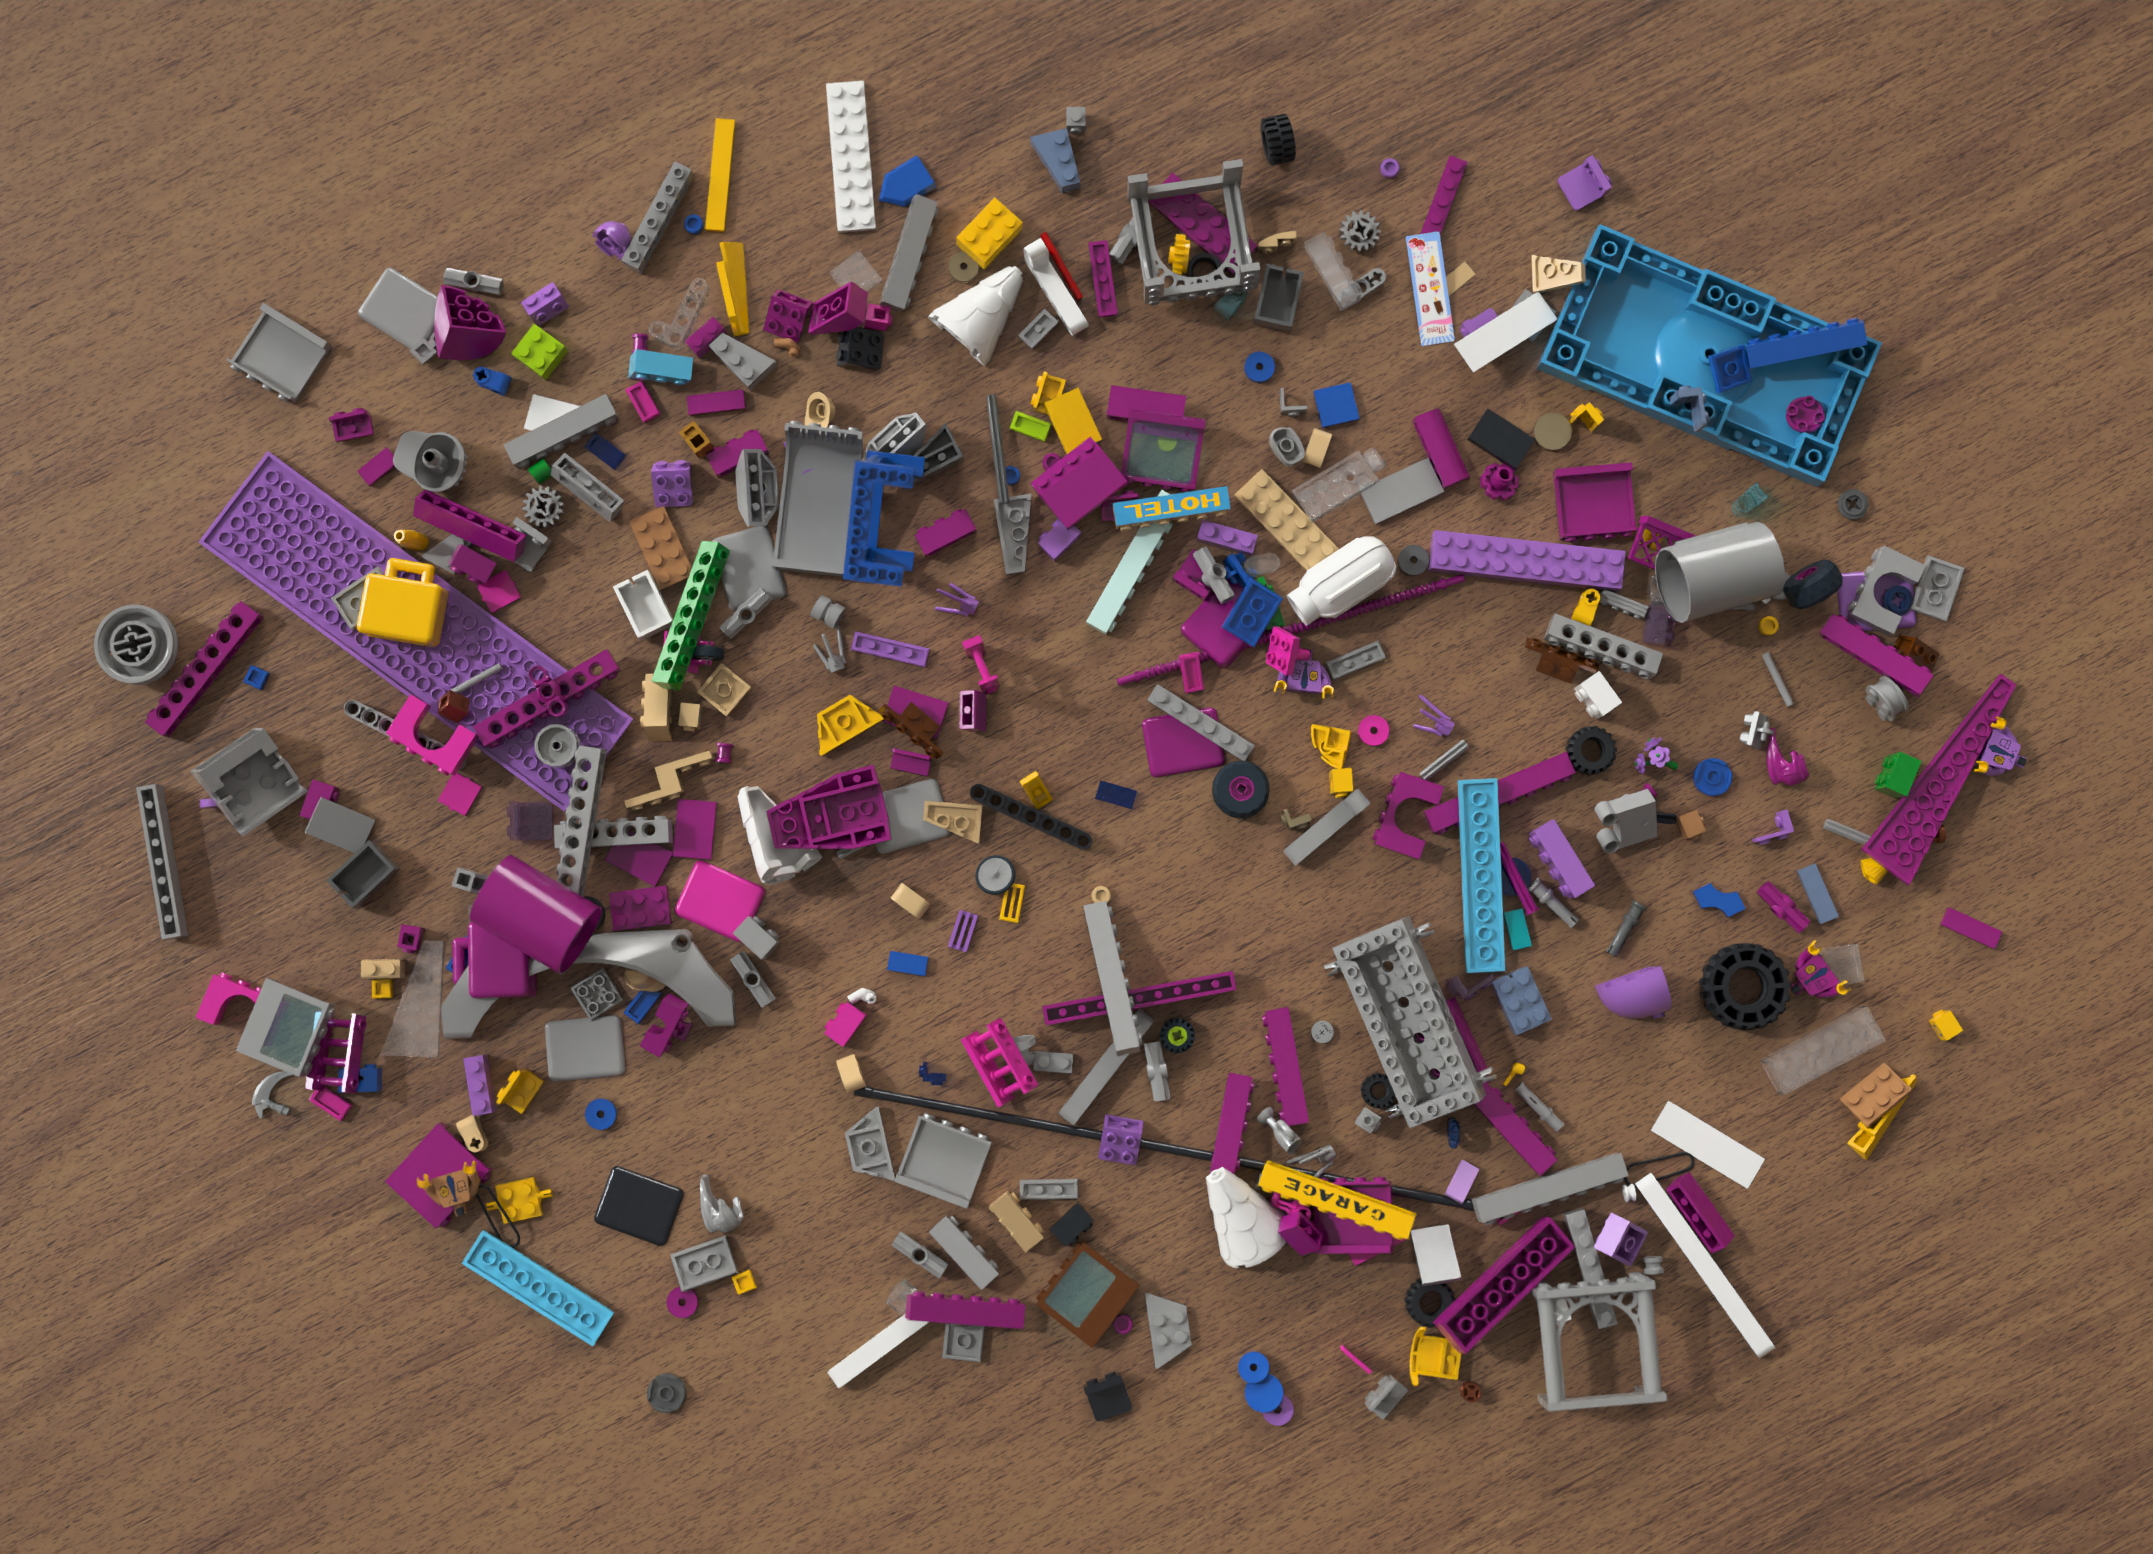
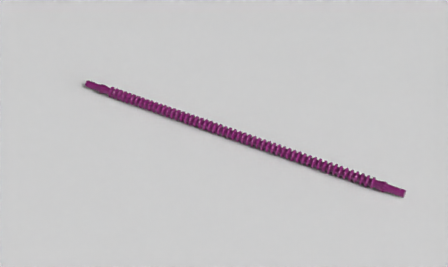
[1116,574,1465,686]

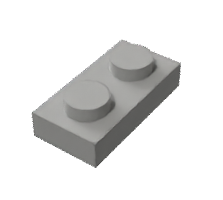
[1018,309,1058,350]
[1033,1051,1073,1073]

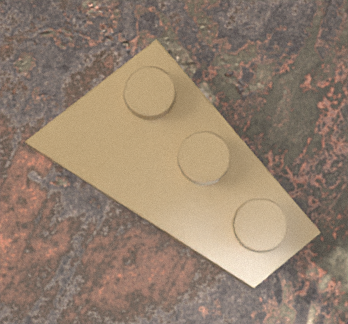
[1532,255,1586,293]
[923,800,982,844]

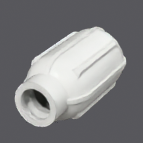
[1287,536,1396,625]

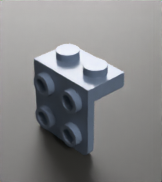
[1670,386,1709,432]

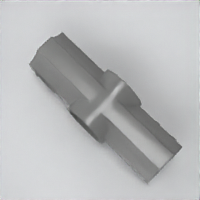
[1109,213,1153,264]
[443,268,504,296]
[1193,546,1235,604]
[719,587,773,639]
[730,951,776,1008]
[1144,1041,1170,1102]
[891,1231,949,1278]

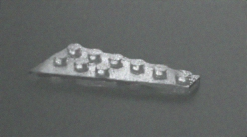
[379,941,445,1057]

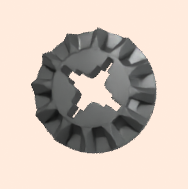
[1837,489,1868,520]

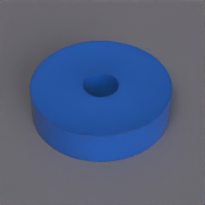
[1244,352,1275,383]
[585,1098,617,1130]
[1238,1352,1270,1384]

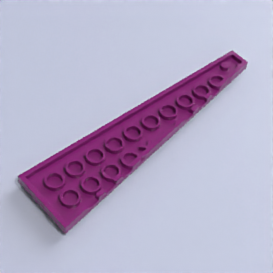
[1861,673,2016,886]

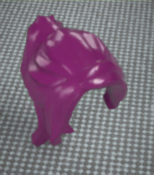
[1766,728,1809,786]

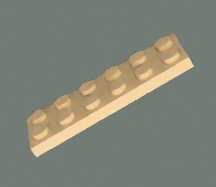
[1234,469,1339,572]

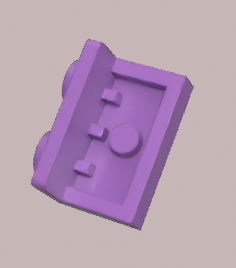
[521,282,569,327]

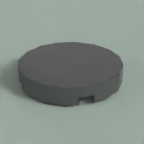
[647,1373,686,1413]

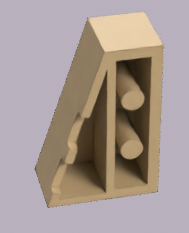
[989,1191,1044,1252]

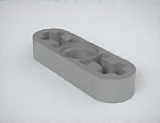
[1337,268,1386,308]

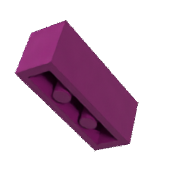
[706,429,769,478]
[915,509,977,558]

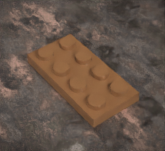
[629,506,692,591]

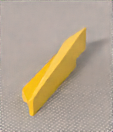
[716,242,749,337]
[1848,1075,1917,1160]

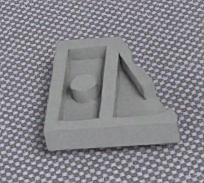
[422,534,472,575]

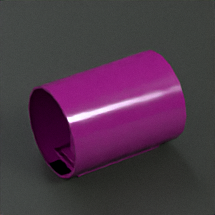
[470,854,602,974]

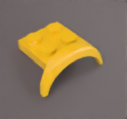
[1409,1327,1461,1386]

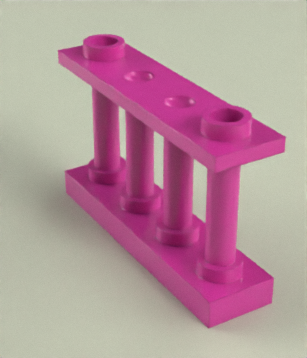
[962,635,1000,695]
[961,1017,1039,1107]

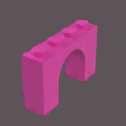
[385,694,479,776]
[195,972,290,1046]

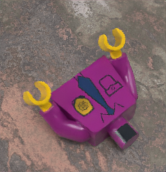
[1791,941,1851,998]

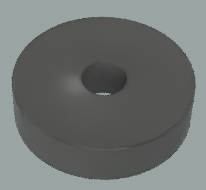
[1398,545,1429,576]

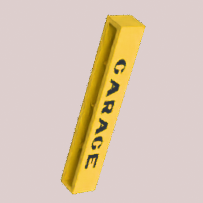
[1258,1160,1417,1240]

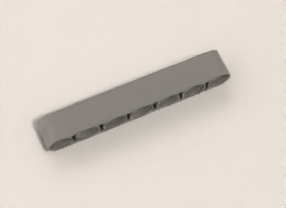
[344,700,467,770]
[1058,1008,1154,1125]

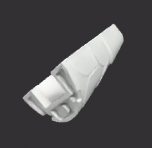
[928,266,1023,367]
[738,786,822,885]
[1206,1167,1286,1268]

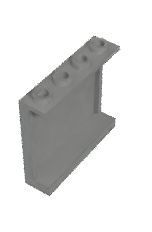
[226,303,332,403]
[894,1113,992,1209]

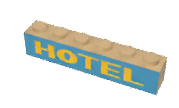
[1113,486,1231,531]

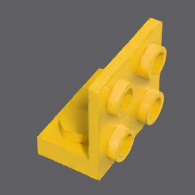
[496,1069,545,1114]

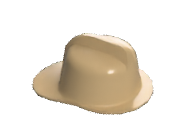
[805,392,836,428]
[624,968,666,992]

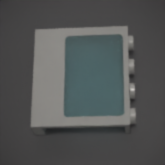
[236,978,336,1077]

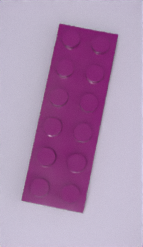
[1148,172,1257,275]

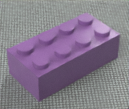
[1528,819,1595,899]

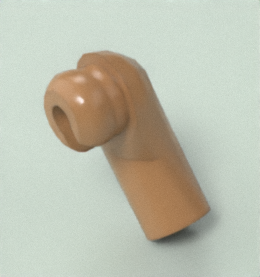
[774,338,800,358]

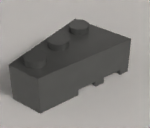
[913,423,964,486]

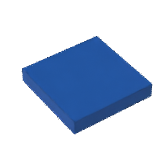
[1708,344,1752,393]
[1313,382,1359,428]

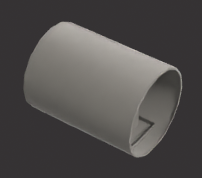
[1655,522,1785,623]

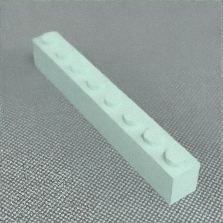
[1086,490,1173,635]

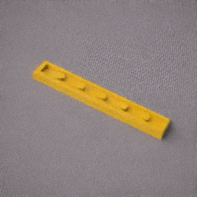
[705,118,735,232]

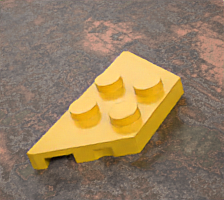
[817,695,884,756]

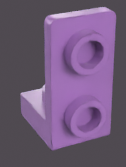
[1752,809,1794,845]

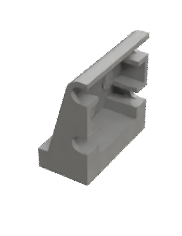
[190,727,308,836]

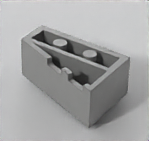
[709,333,778,391]

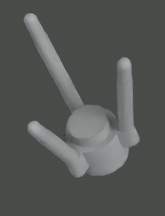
[813,625,847,673]
[1287,1145,1337,1178]

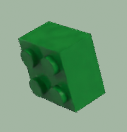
[1874,752,1922,799]

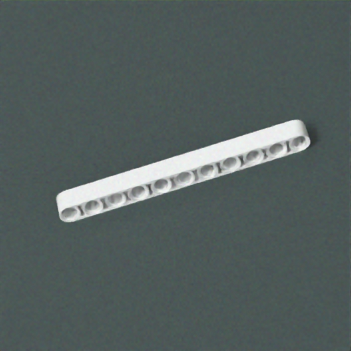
[1635,1173,1775,1359]

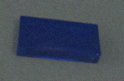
[584,432,626,470]
[1095,780,1137,810]

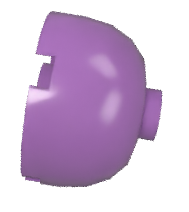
[592,221,632,259]

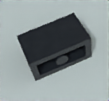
[1049,1202,1094,1247]

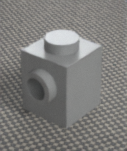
[1066,107,1085,134]

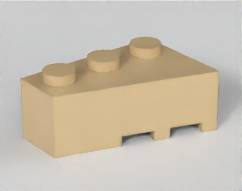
[640,674,672,742]

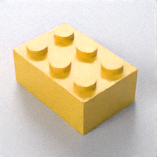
[956,197,1023,269]

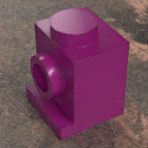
[397,924,425,954]

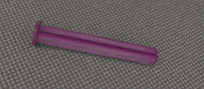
[1500,842,1540,916]

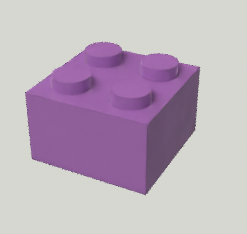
[1594,1213,1648,1267]

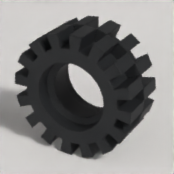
[1360,1073,1396,1109]

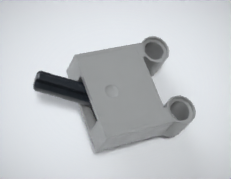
[1595,789,1677,854]

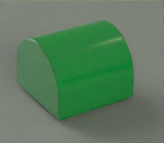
[528,458,552,485]

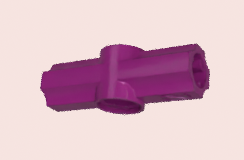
[1756,881,1811,933]

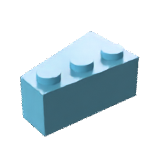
[628,349,693,386]

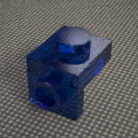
[919,1061,947,1085]

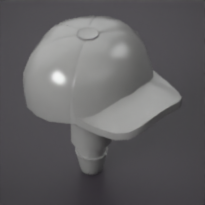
[393,431,468,493]

